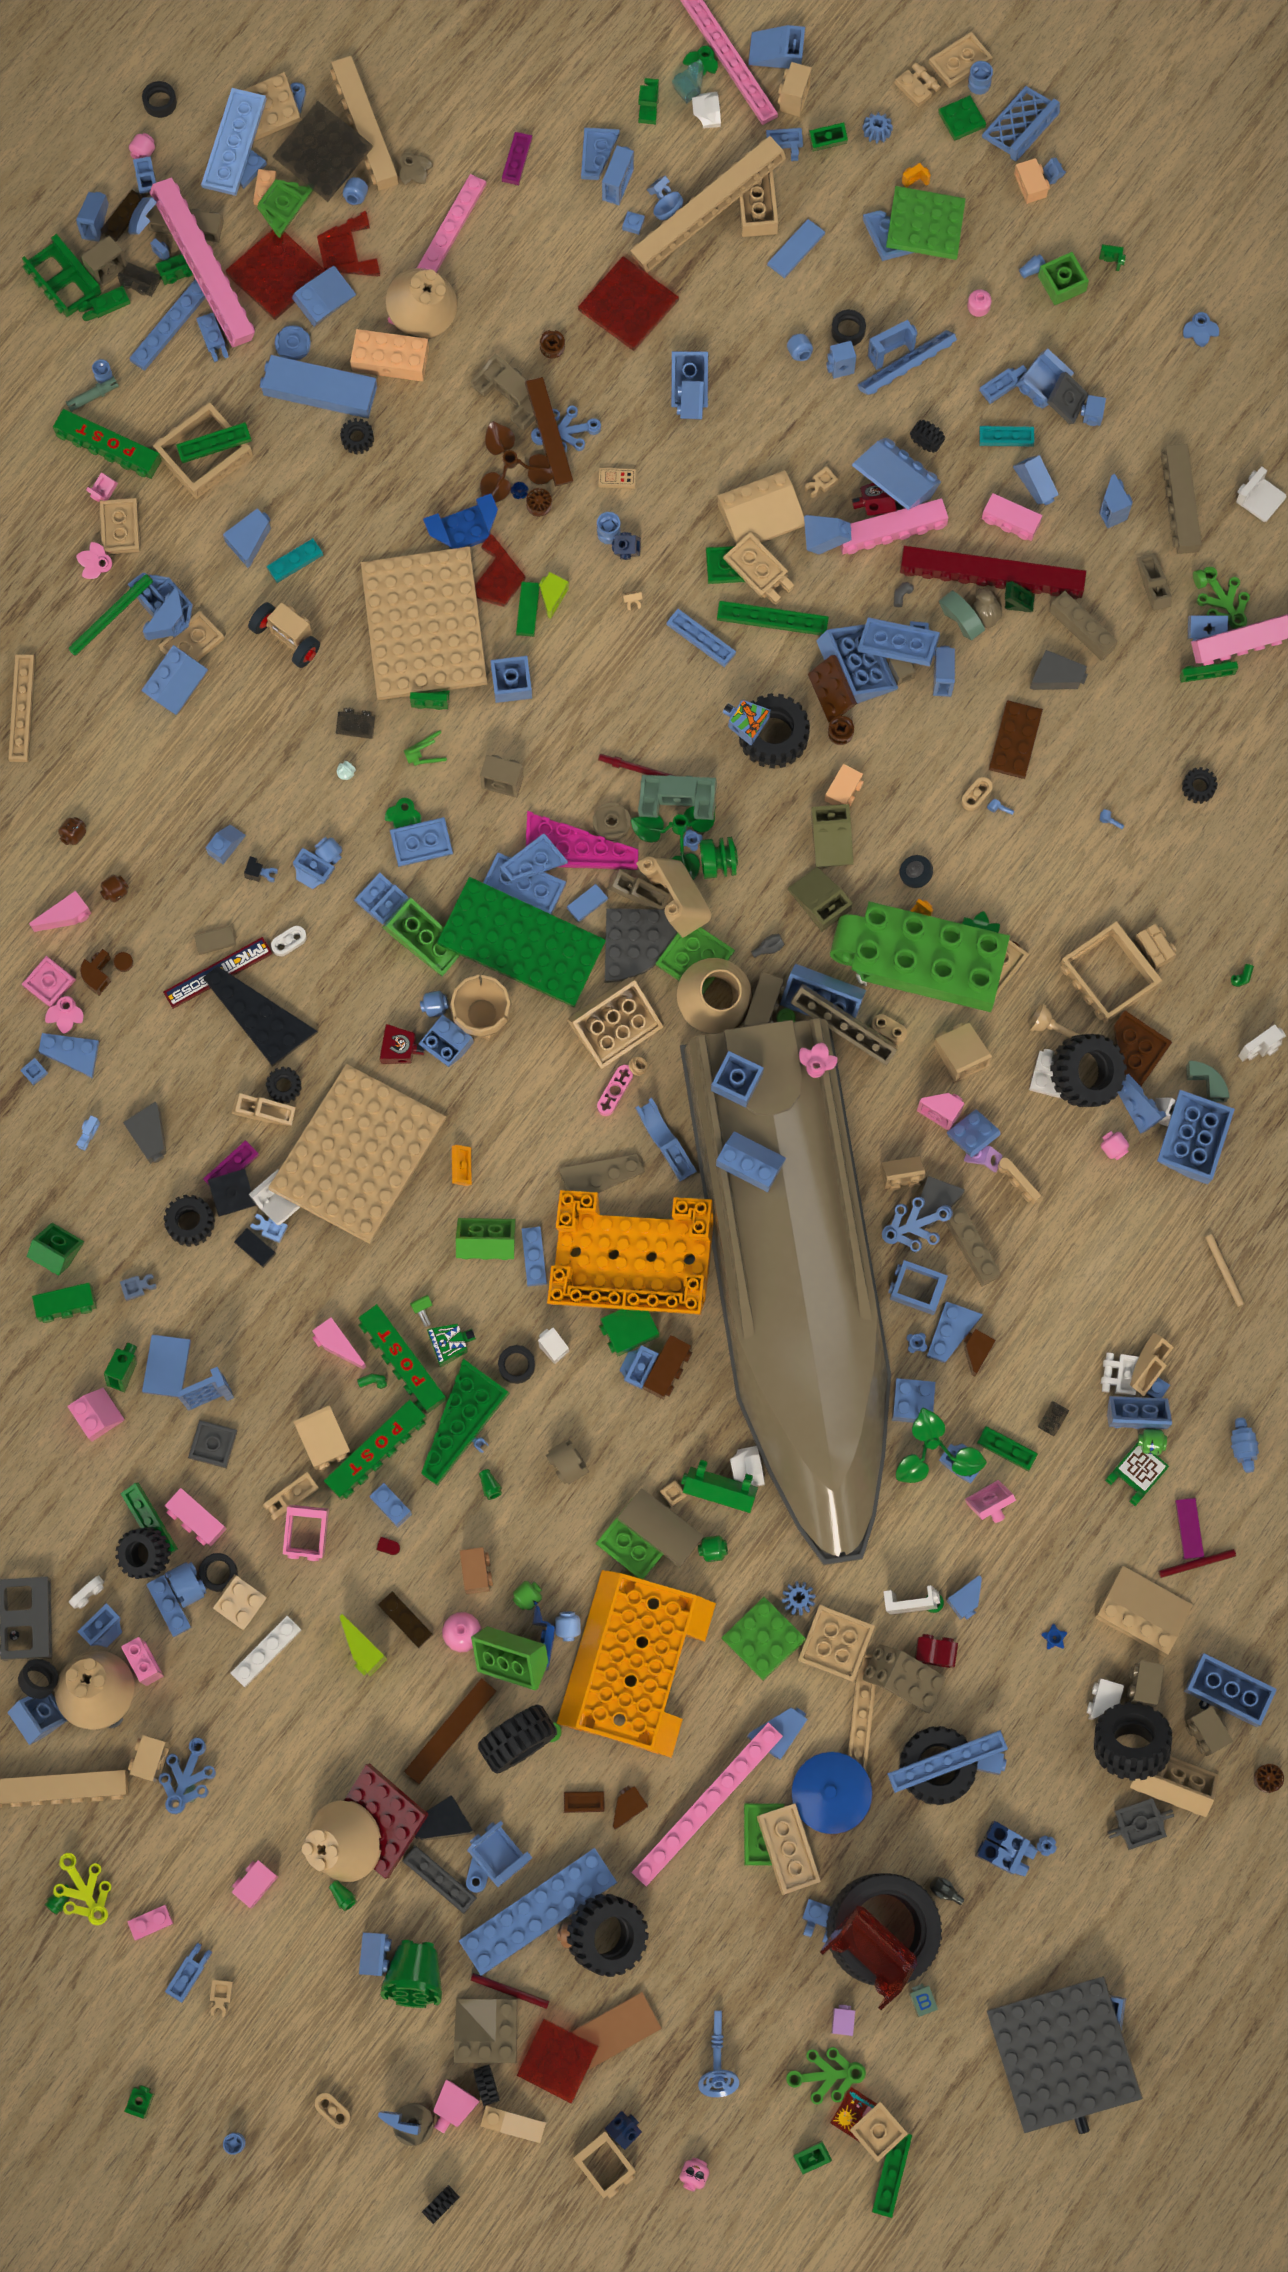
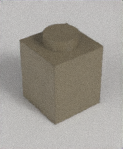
[889,659,916,685]

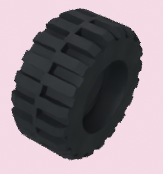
[739,693,810,769]
[1050,1034,1127,1107]
[1094,1702,1172,1781]
[478,1704,557,1774]
[899,1726,977,1805]
[567,1894,649,1977]

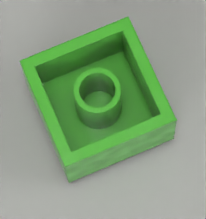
[1038,252,1089,306]

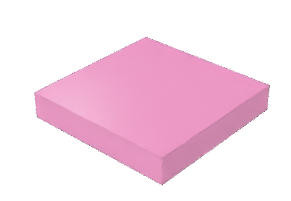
[22,956,76,1007]

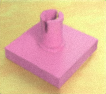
[965,1480,1016,1523]

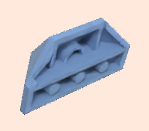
[128,573,193,638]

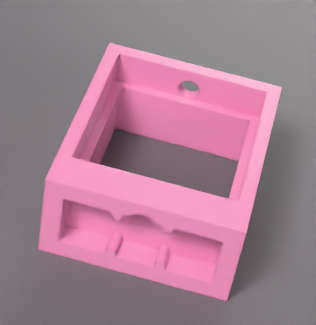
[283,1505,329,1561]
[121,1637,164,1686]

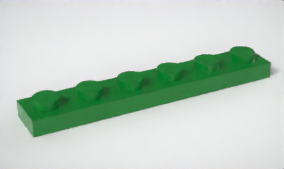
[717,601,829,636]

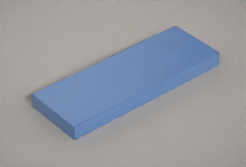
[767,219,825,278]

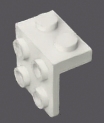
[1236,466,1286,522]
[249,1169,300,1225]

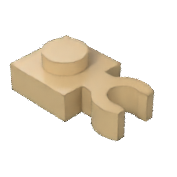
[805,466,838,498]
[210,1980,233,2017]

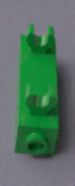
[681,1459,758,1513]

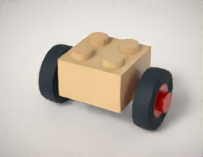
[248,602,320,668]

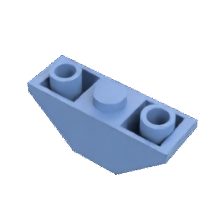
[143,588,185,640]

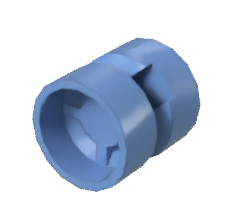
[968,61,993,95]
[597,512,621,544]

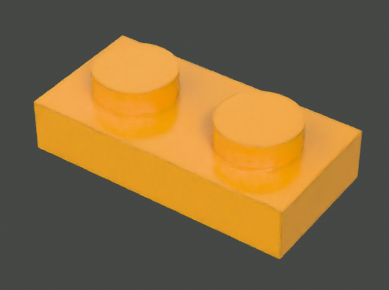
[452,1145,472,1186]

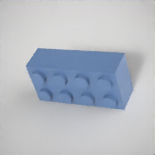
[1184,1653,1277,1727]

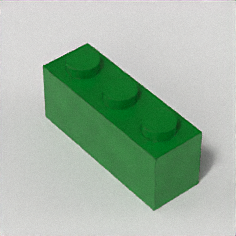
[32,1283,97,1323]

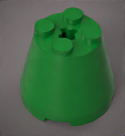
[380,1940,442,2008]

